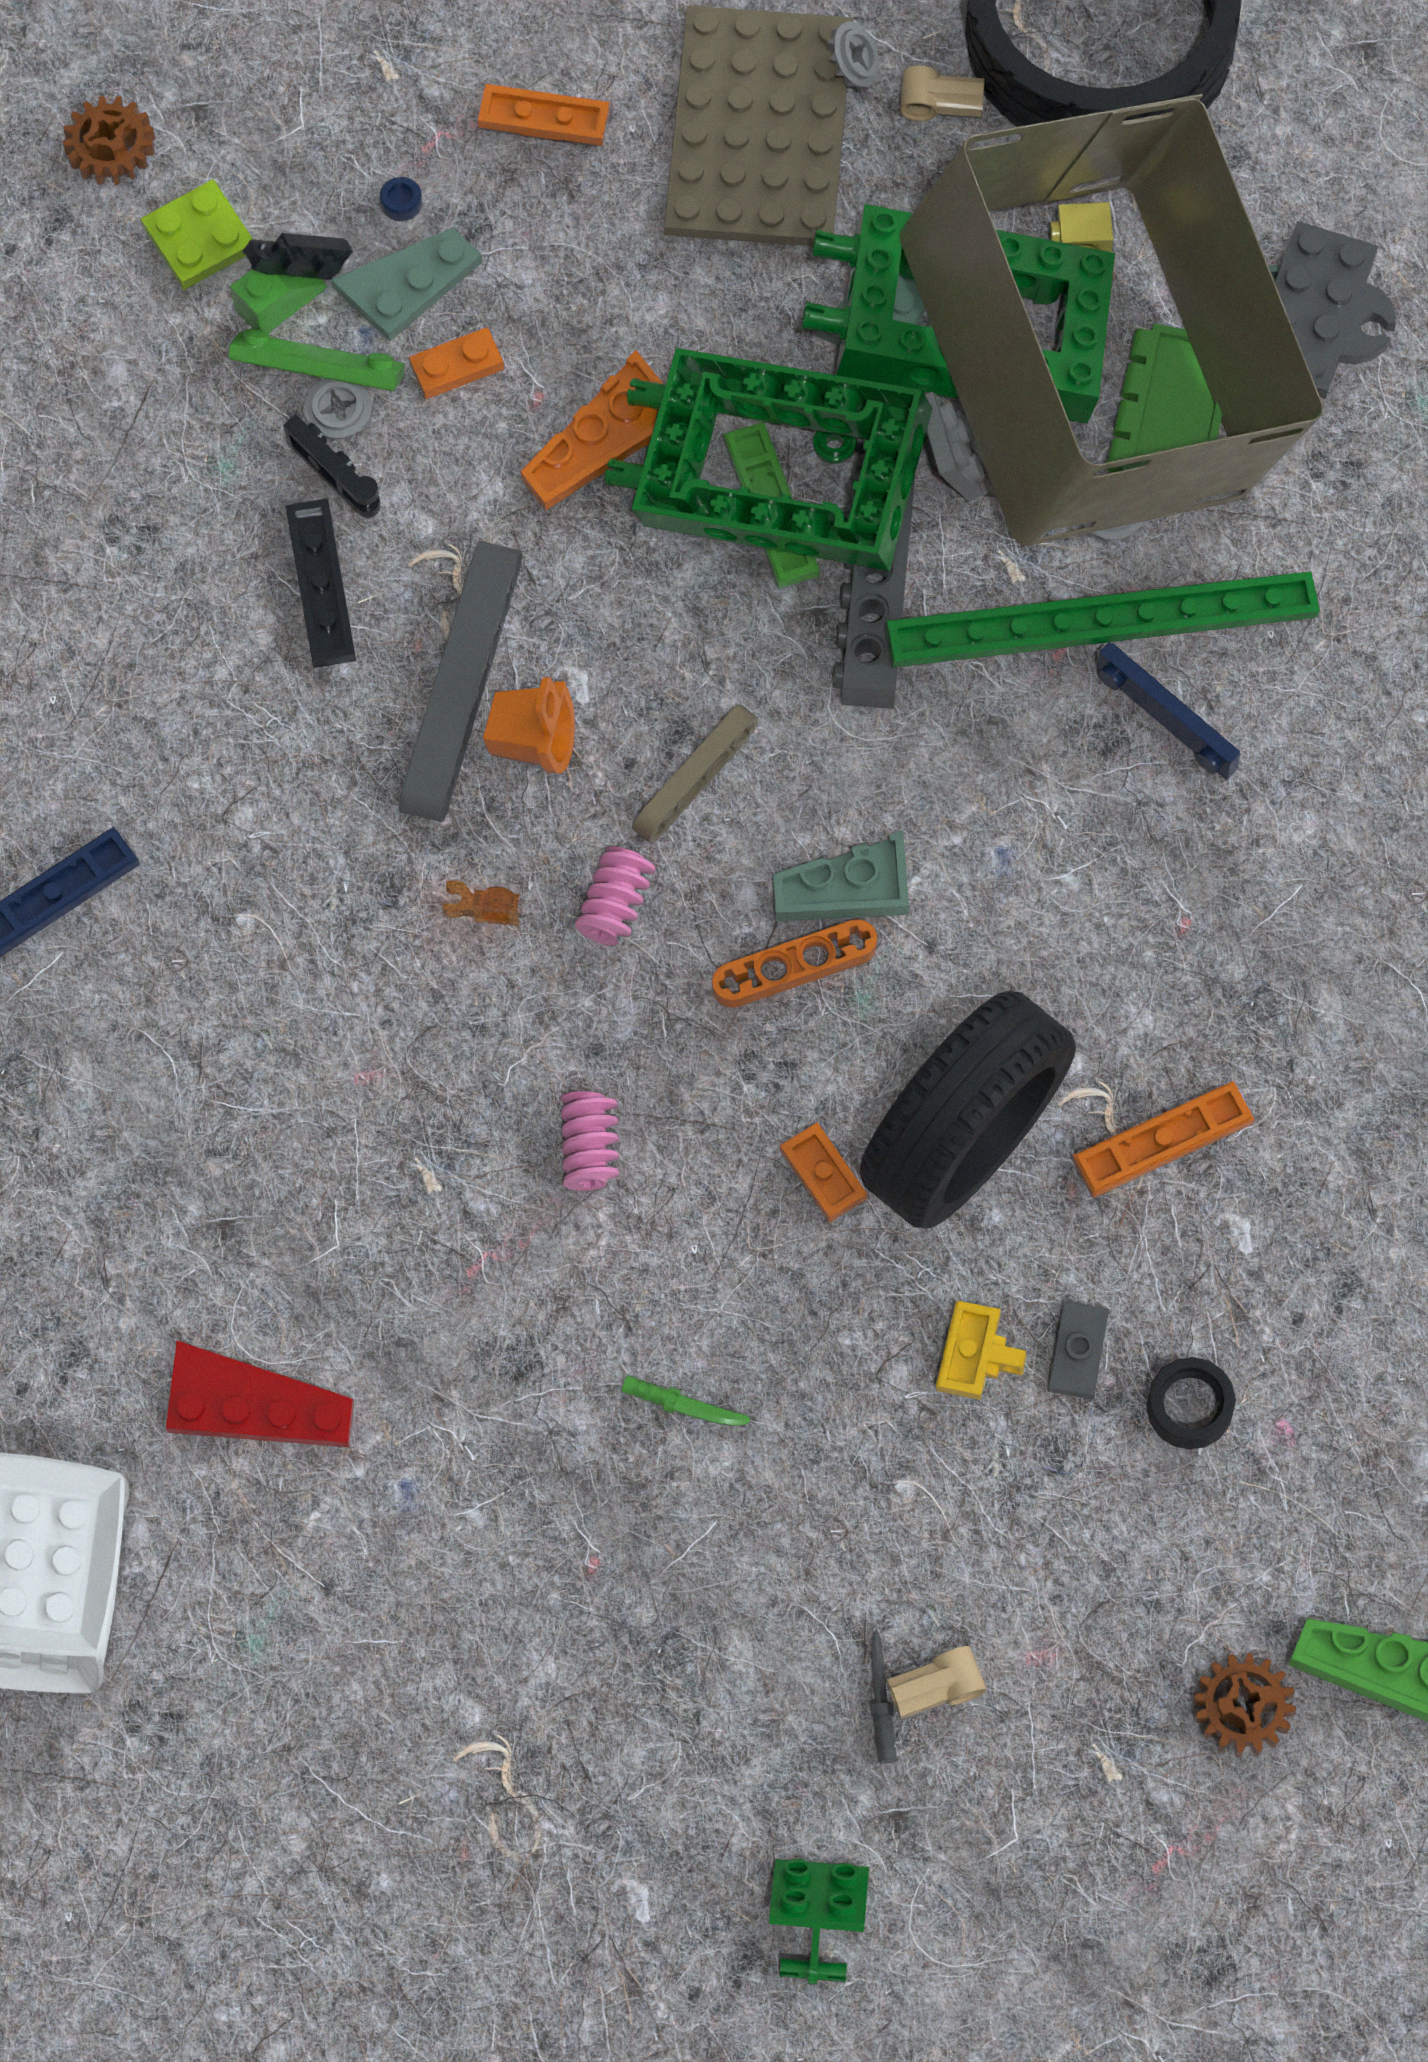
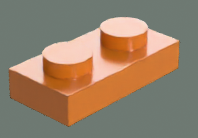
[409,327,504,400]
[780,1122,867,1223]

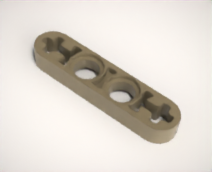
[632,705,759,844]

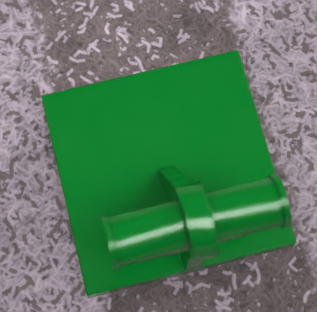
[769,1859,869,1985]

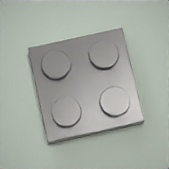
[925,391,985,501]

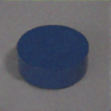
[379,177,422,221]

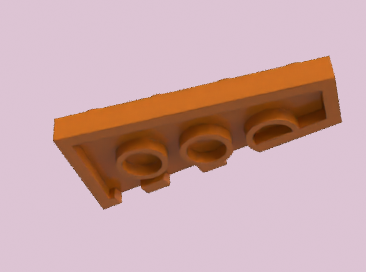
[520,350,663,511]

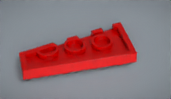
[166,1340,354,1448]

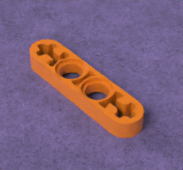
[712,919,877,1008]

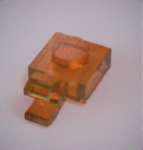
[443,880,521,926]

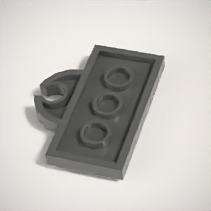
[1275,221,1396,399]

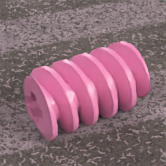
[575,846,656,946]
[561,1091,620,1191]

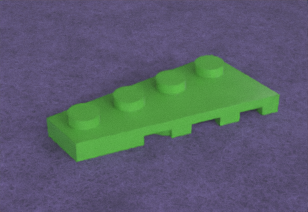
[1289,1619,1428,1722]

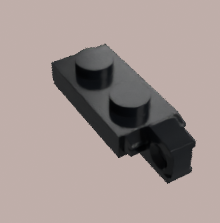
[243,233,353,280]

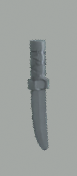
[870,1631,897,1764]

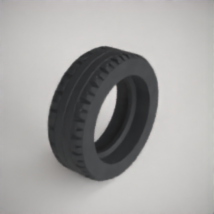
[859,991,1076,1229]

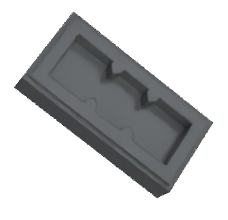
[1048,1301,1109,1400]

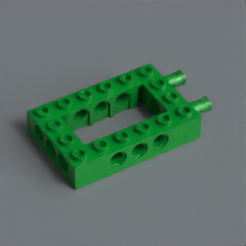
[801,204,1115,424]
[605,348,933,571]

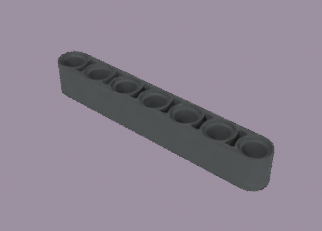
[399,541,522,822]

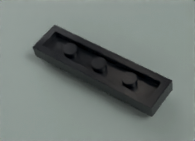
[285,498,356,668]

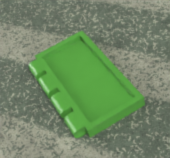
[1107,323,1222,472]

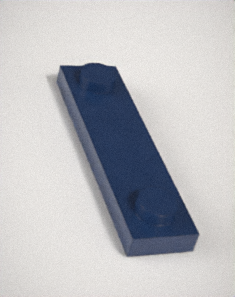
[1097,642,1241,780]
[0,826,140,957]

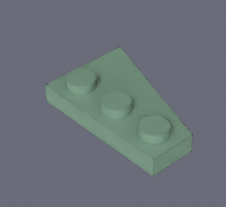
[331,227,483,342]
[773,830,909,922]

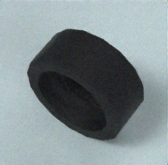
[1146,1357,1236,1450]

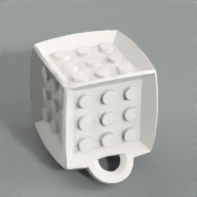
[0,1453,129,1693]

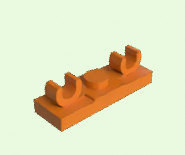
[478,84,610,146]

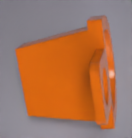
[483,677,575,774]

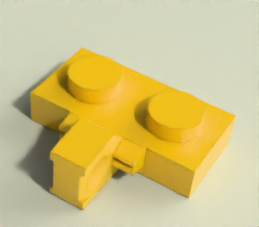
[936,1301,1027,1400]

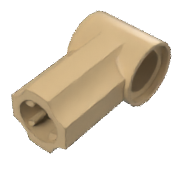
[900,65,984,121]
[887,1646,987,1720]

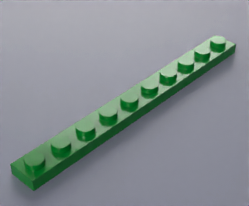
[885,571,1320,668]

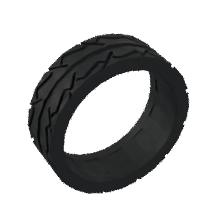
[965,0,1242,127]

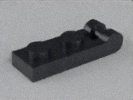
[283,415,381,518]

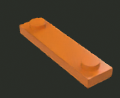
[1072,1081,1254,1198]

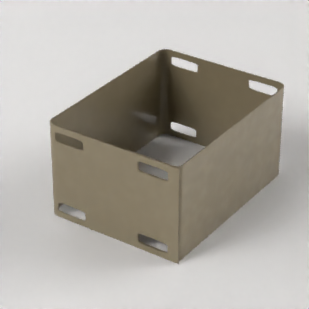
[899,94,1323,546]

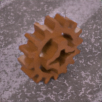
[63,96,156,185]
[1193,1653,1296,1757]

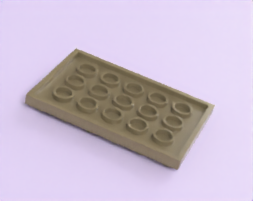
[664,5,853,246]

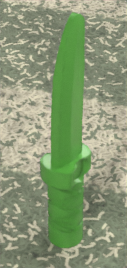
[621,1375,750,1426]

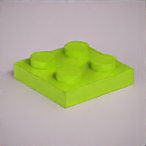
[140,179,253,290]

